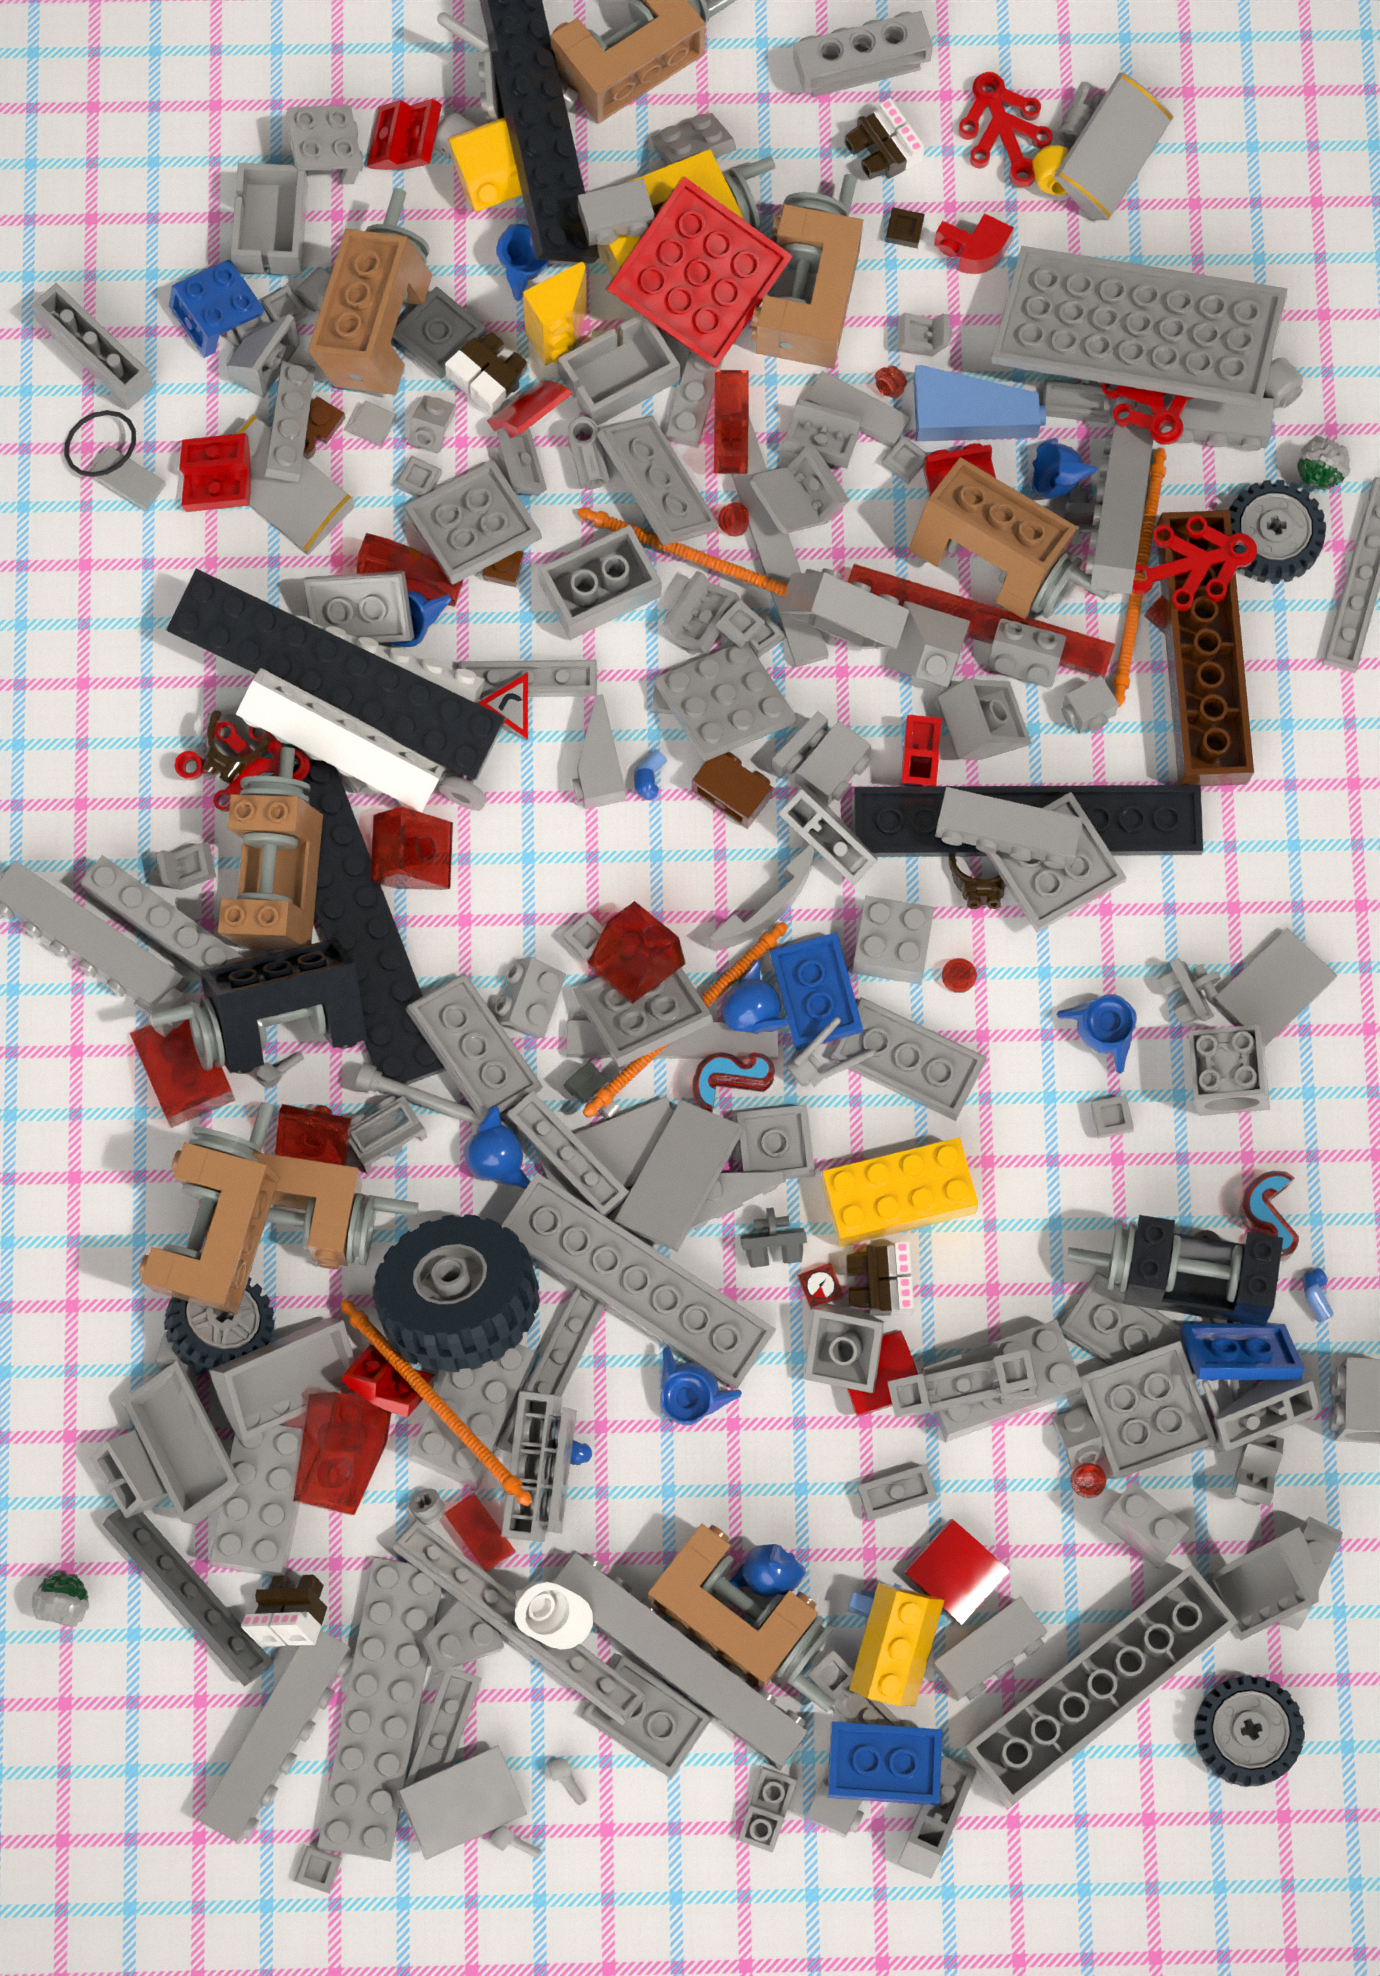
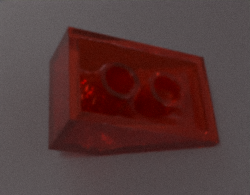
[130,1019,236,1128]
[293,1392,391,1515]

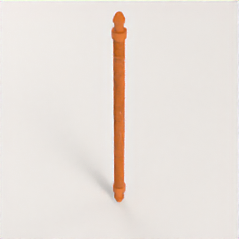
[1112,448,1167,707]
[577,507,788,597]
[583,922,788,1118]
[340,1300,532,1506]

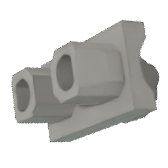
[1157,958,1221,1024]

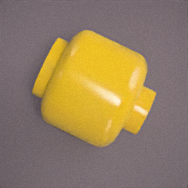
[1032,145,1070,196]

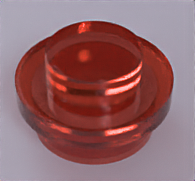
[875,365,907,398]
[718,502,749,537]
[942,958,977,993]
[1070,1463,1107,1499]

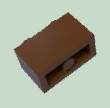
[691,752,773,829]

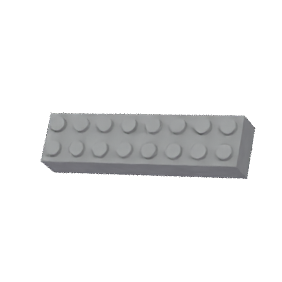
[962,1564,1239,1809]

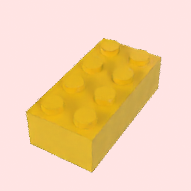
[821,1137,979,1248]

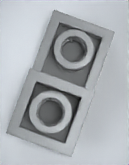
[738,1766,798,1853]

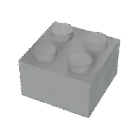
[852,895,934,985]

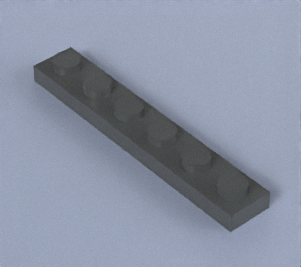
[102,1509,274,1687]

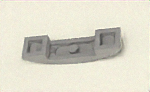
[709,845,815,951]
[888,1349,1037,1418]
[807,1650,905,1727]

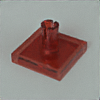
[275,1104,352,1166]

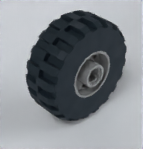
[372,1214,540,1372]

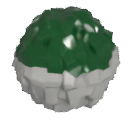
[1297,435,1351,491]
[32,1571,89,1627]

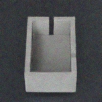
[231,163,308,275]
[558,314,680,426]
[779,568,910,649]

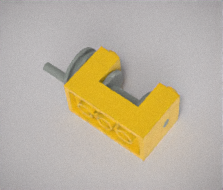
[597,149,776,278]

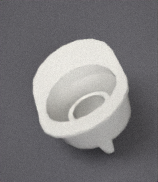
[515,1581,593,1650]

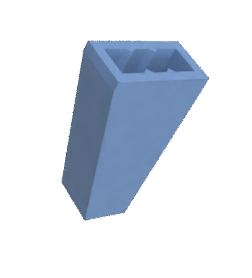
[913,365,1046,441]

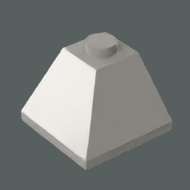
[226,314,299,398]
[885,601,970,687]
[804,1303,885,1393]

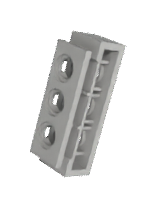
[793,11,933,98]
[501,1391,577,1542]

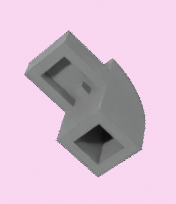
[1232,1434,1284,1506]

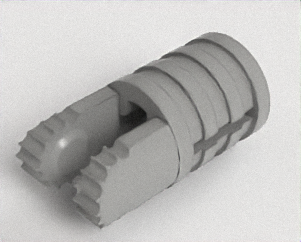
[1057,82,1105,146]

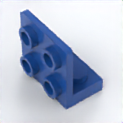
[169,260,264,358]

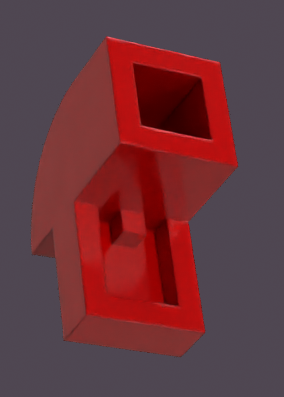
[934,213,1014,274]
[901,715,942,787]

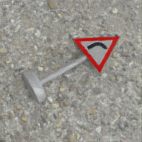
[439,672,528,811]

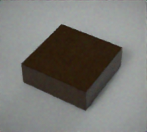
[885,207,925,249]

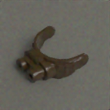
[202,710,271,784]
[949,855,1006,909]

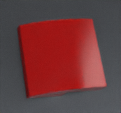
[367,98,442,170]
[487,380,572,438]
[179,433,251,512]
[847,1330,918,1418]
[342,1344,435,1418]
[903,1519,1009,1625]

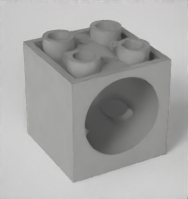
[1188,1024,1270,1116]
[1329,1357,1380,1444]

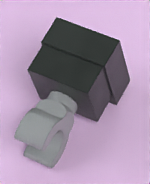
[564,1060,620,1120]

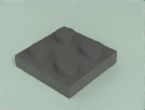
[392,286,487,379]

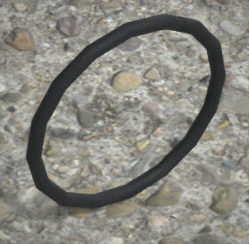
[64,410,136,477]

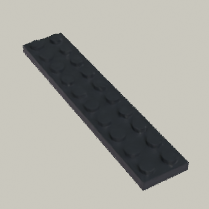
[480,0,600,264]
[166,568,507,781]
[268,759,447,1093]
[854,785,1203,857]

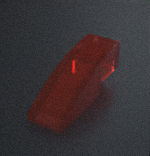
[713,370,749,474]
[356,533,464,607]

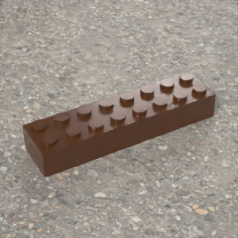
[1155,510,1254,786]

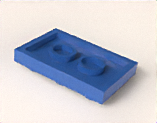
[770,932,864,1051]
[1180,1323,1304,1381]
[827,1721,942,1806]

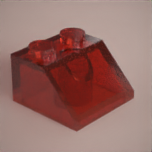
[371,806,453,890]
[587,901,686,1004]

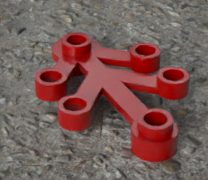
[959,72,1053,188]
[1101,382,1193,445]
[1132,515,1257,611]
[174,721,310,812]

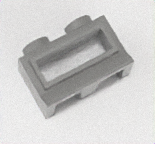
[343,1096,427,1174]

